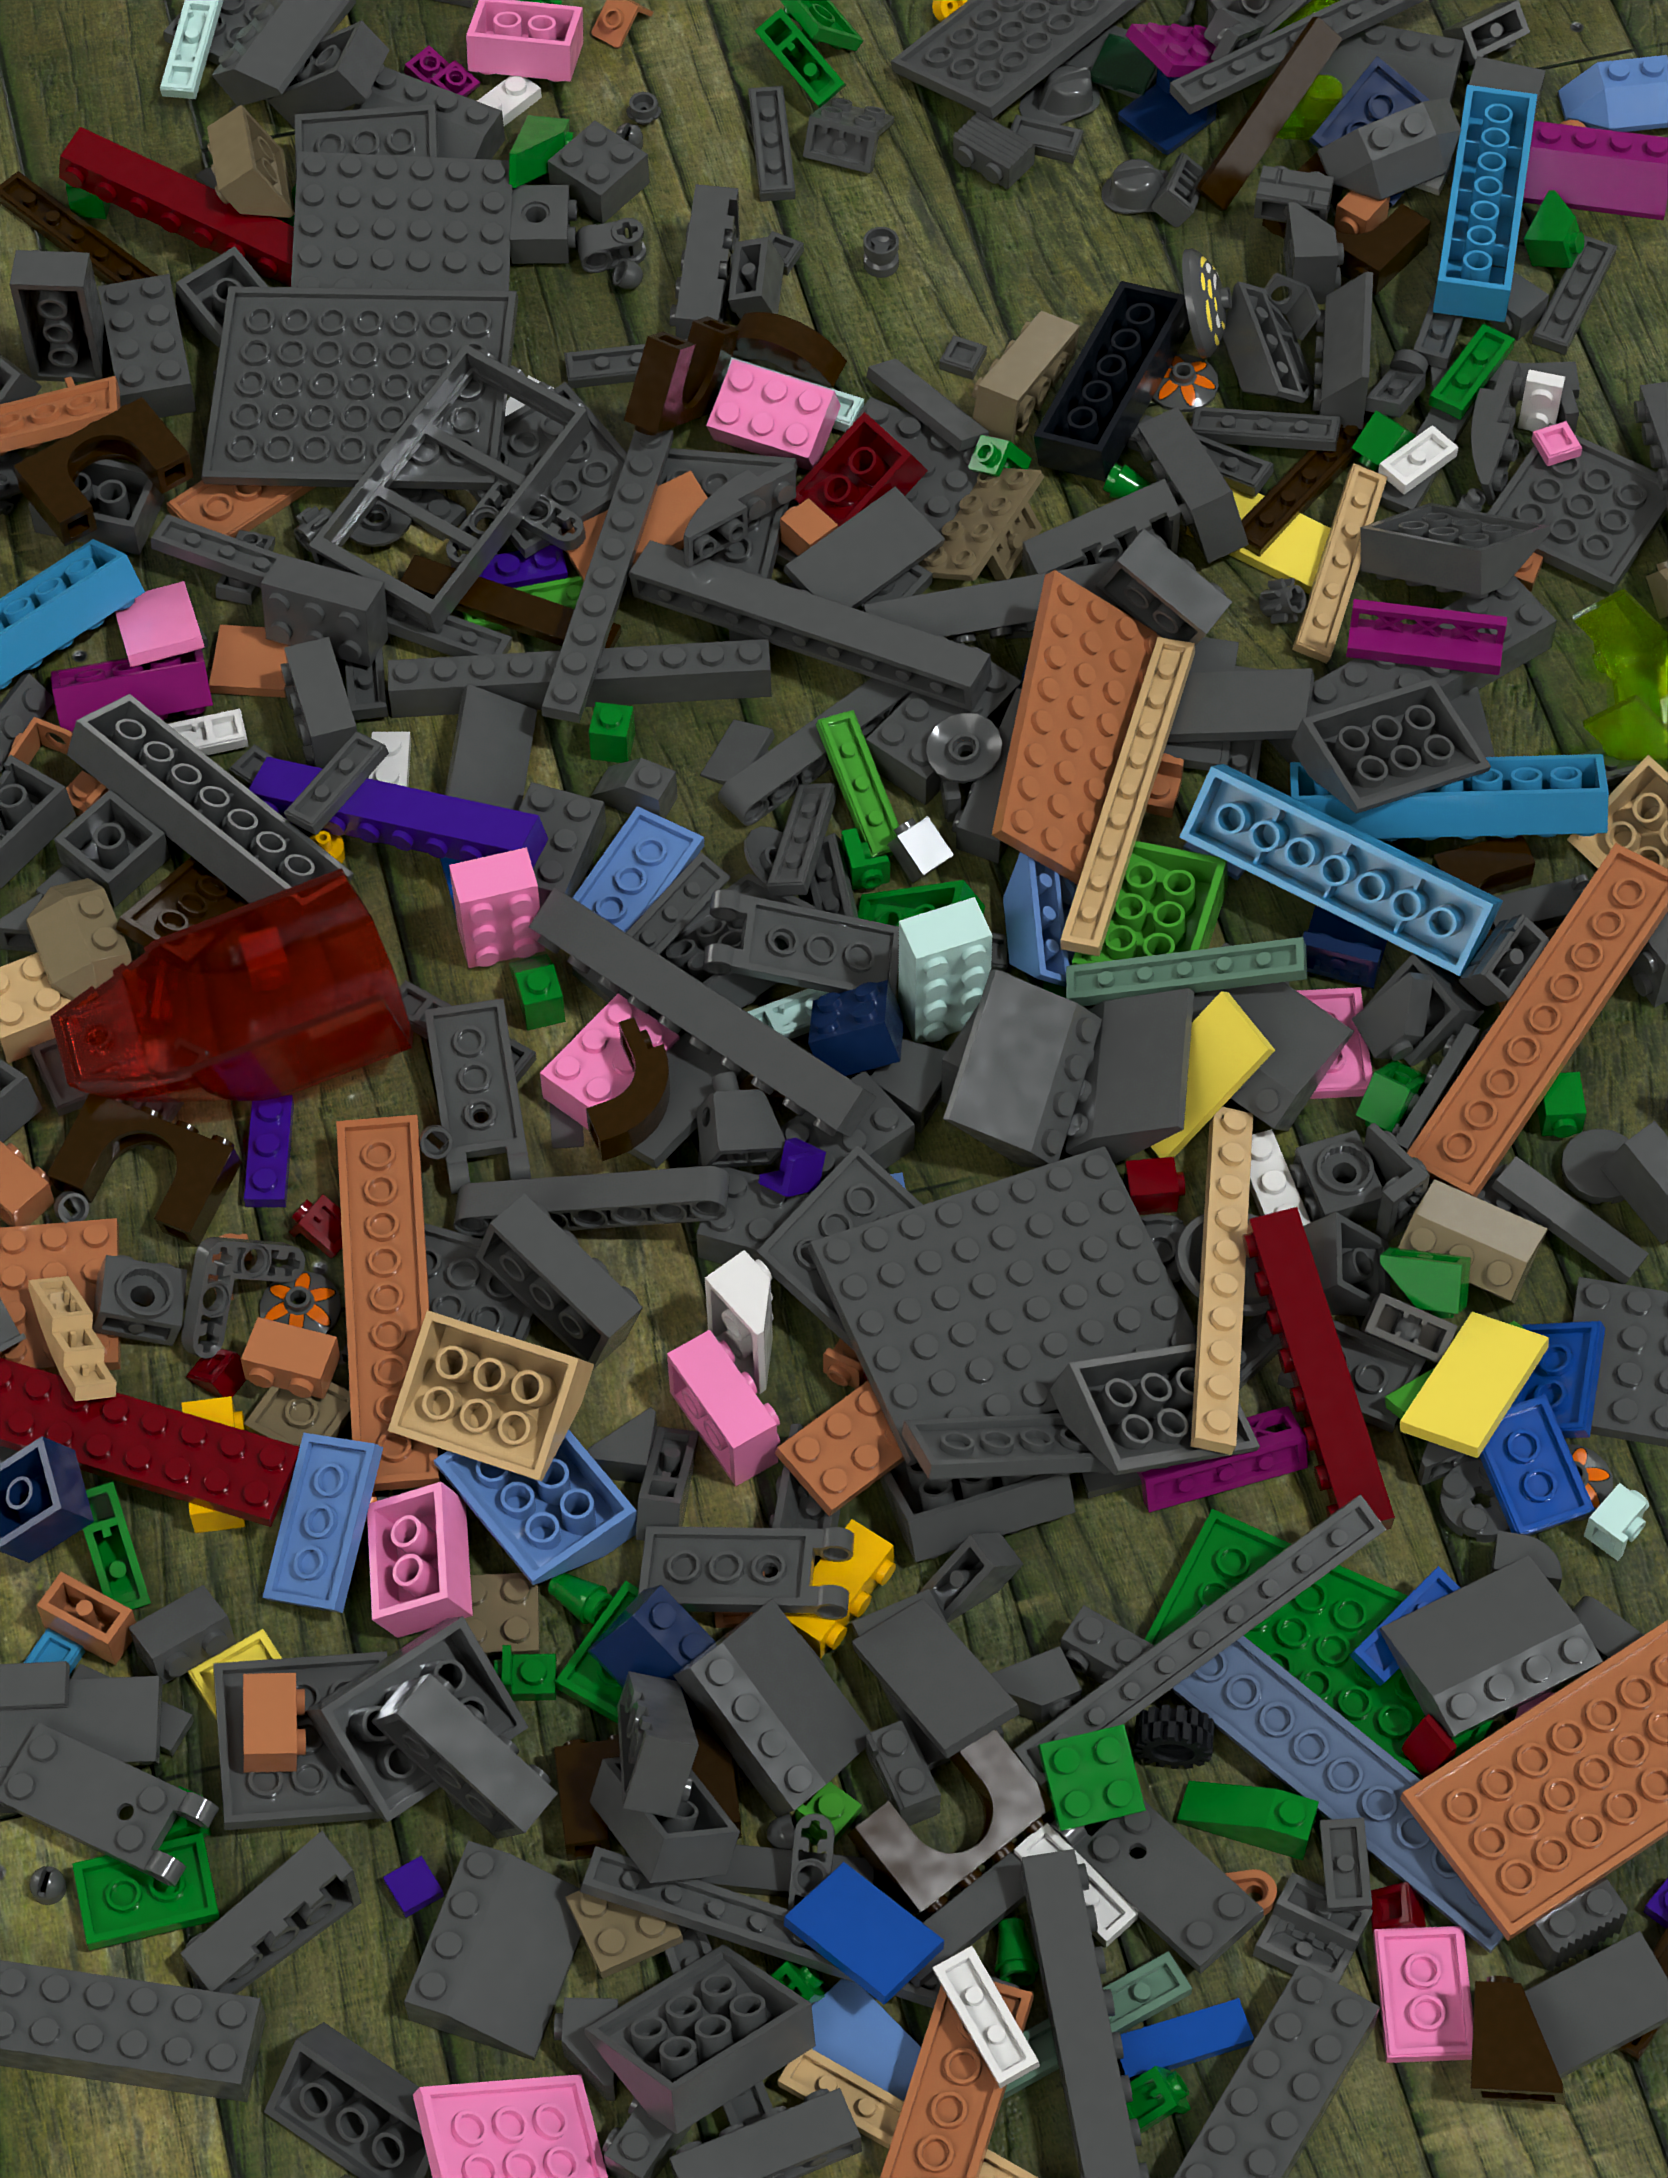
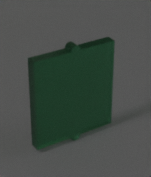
[1090,33,1157,95]

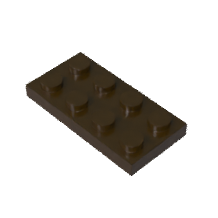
[116,856,254,970]

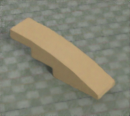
[28,1276,117,1402]

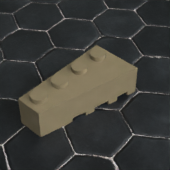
[972,311,1080,443]

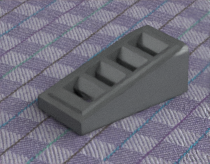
[1151,152,1207,227]

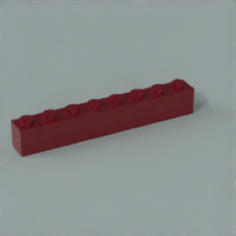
[59,127,294,287]
[1242,1207,1395,1530]

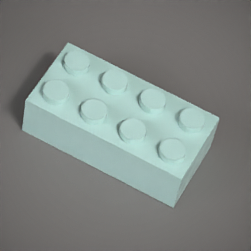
[898,897,992,1044]

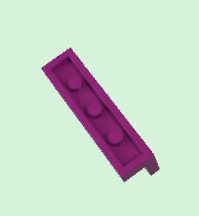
[1346,599,1507,675]
[1137,1406,1308,1512]

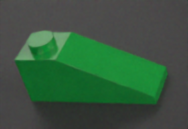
[755,8,846,108]
[509,115,575,188]
[83,1481,151,1609]
[1176,1781,1319,1861]

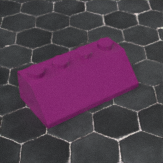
[1523,121,1668,220]
[51,649,213,733]

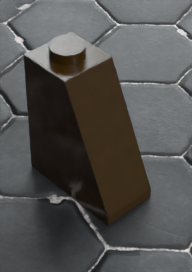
[1470,1976,1566,2105]

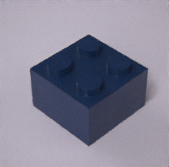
[808,980,904,1076]
[0,1436,94,1563]

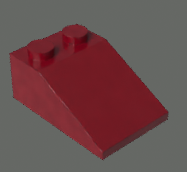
[794,412,928,527]

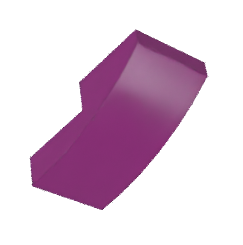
[404,46,480,97]

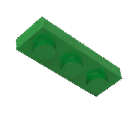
[1428,324,1515,420]

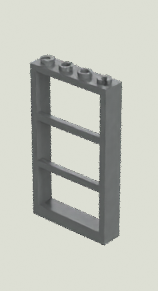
[309,344,591,632]

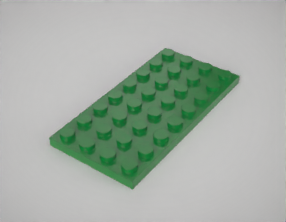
[1144,1509,1494,1780]

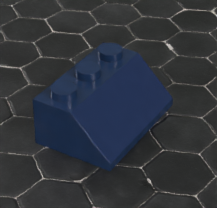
[587,1585,715,1727]

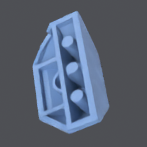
[1558,55,1668,132]
[1003,852,1077,987]

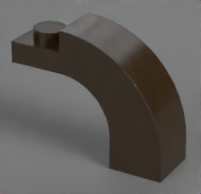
[732,312,847,388]
[586,1017,670,1162]

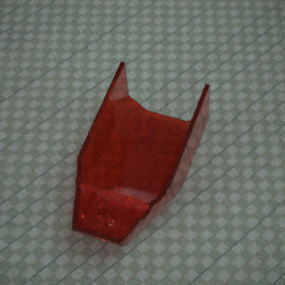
[50,868,413,1103]

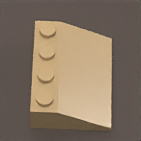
[1567,755,1668,869]
[388,1310,594,1481]

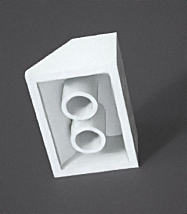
[705,1250,774,1394]

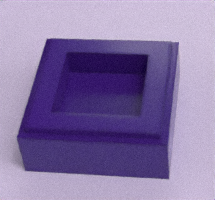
[383,1855,444,1918]

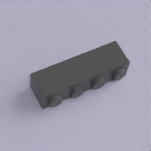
[669,2088,862,2178]

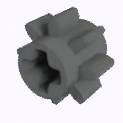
[294,506,333,552]
[1259,578,1306,624]

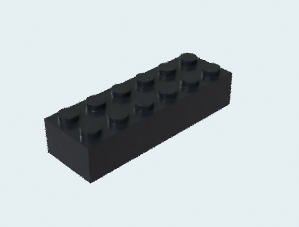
[1033,281,1191,482]

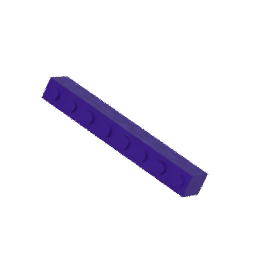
[249,757,548,868]

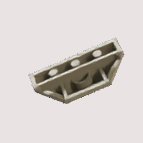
[26,878,140,1019]

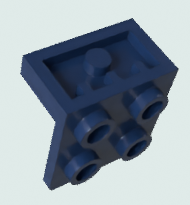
[1118,67,1217,155]
[1303,905,1387,989]

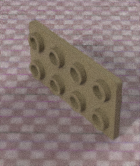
[918,468,1044,581]

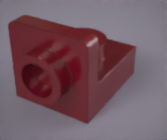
[289,1194,342,1259]

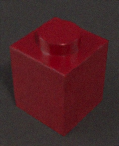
[1124,1157,1185,1215]

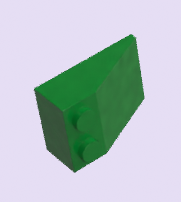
[858,880,985,970]

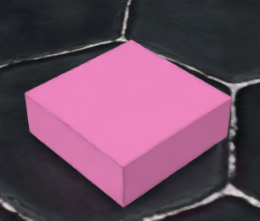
[1531,421,1582,467]

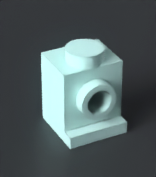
[1584,1483,1649,1561]

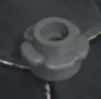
[626,92,661,125]

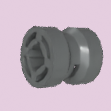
[863,227,899,278]

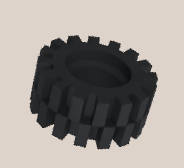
[1134,1705,1214,1769]

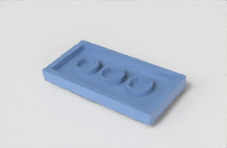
[573,806,705,932]
[262,1433,383,1613]

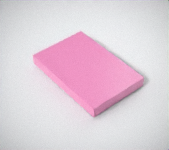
[115,581,204,667]
[1297,987,1373,1099]
[1373,1926,1474,2063]

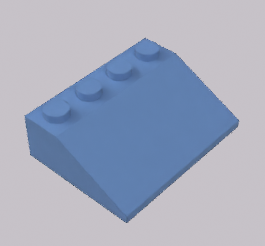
[434,1430,637,1585]

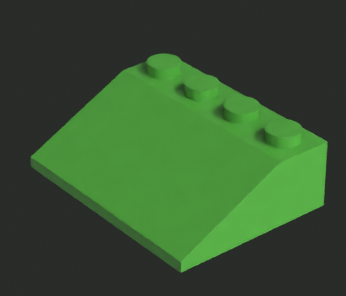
[1072,841,1228,965]

